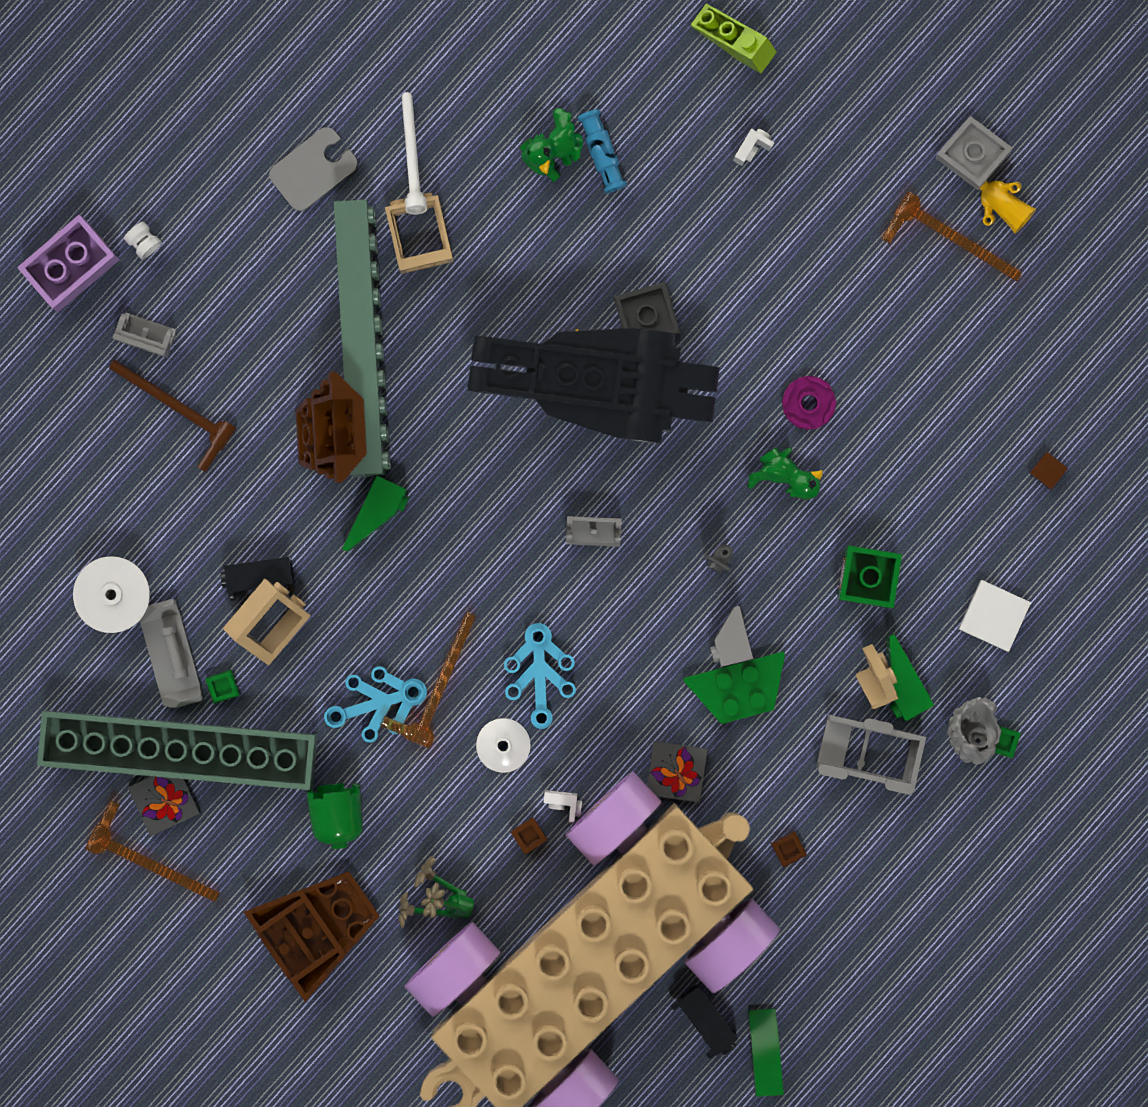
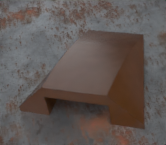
[295,371,367,483]
[243,871,380,1002]

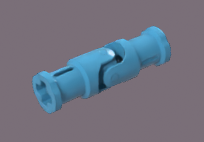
[577,109,627,194]

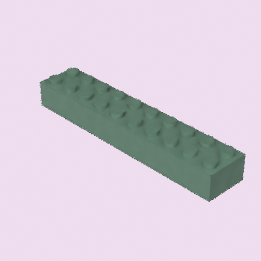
[334,200,391,478]
[37,710,318,790]

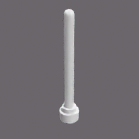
[402,92,427,215]

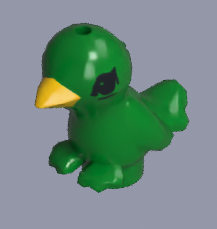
[525,108,583,174]
[747,447,822,500]

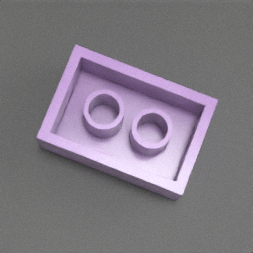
[17,215,120,312]

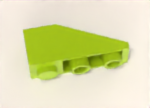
[691,3,777,73]

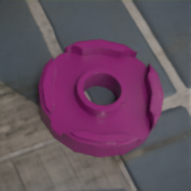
[782,376,836,430]

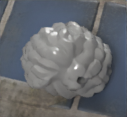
[947,697,1002,765]

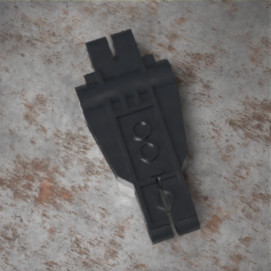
[467,328,720,444]

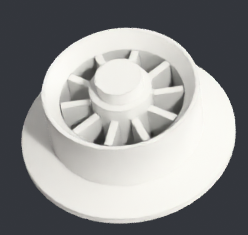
[73,557,150,633]

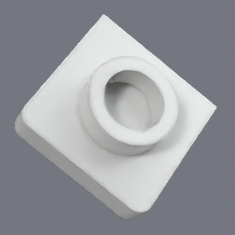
[733,129,774,166]
[544,790,582,823]

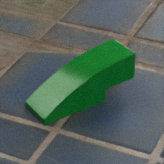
[748,1008,784,1097]

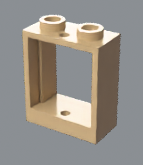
[385,193,454,274]
[223,579,311,666]

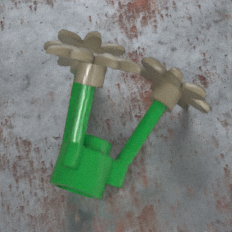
[398,856,474,928]

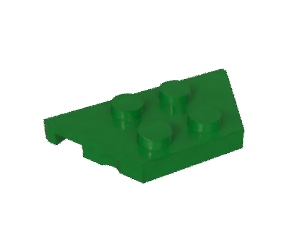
[683,651,785,724]

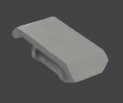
[140,599,203,708]

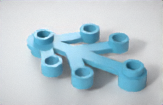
[504,623,576,729]
[324,666,427,743]

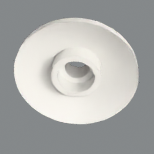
[476,718,530,773]

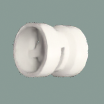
[124,222,162,260]

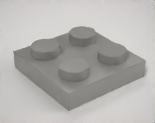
[936,116,1013,190]

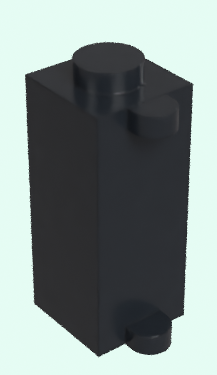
[220,557,295,601]
[670,983,738,1059]

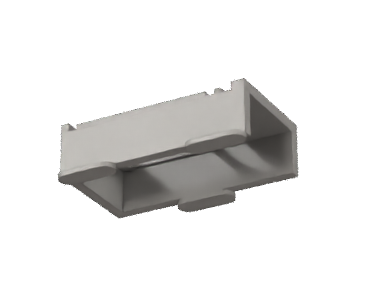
[816,714,926,795]

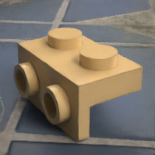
[856,644,898,709]

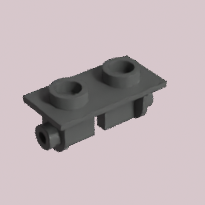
[704,545,733,574]

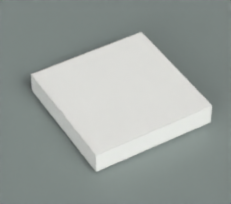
[958,580,1031,652]

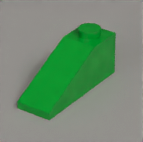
[342,476,410,552]
[887,634,934,721]

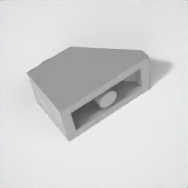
[710,606,753,667]

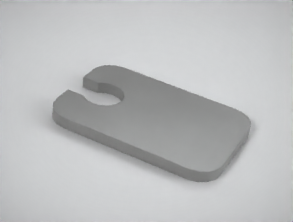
[269,127,358,211]

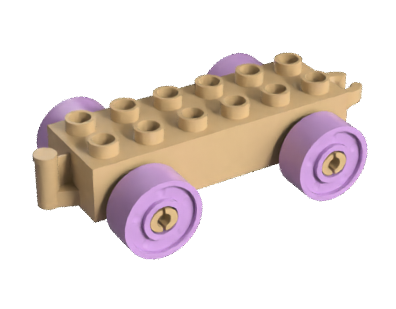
[404,771,780,1107]

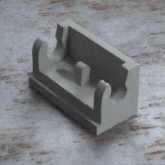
[113,312,177,358]
[566,516,622,547]

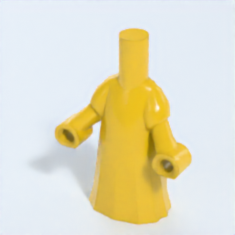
[980,181,1036,234]

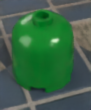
[306,783,363,849]

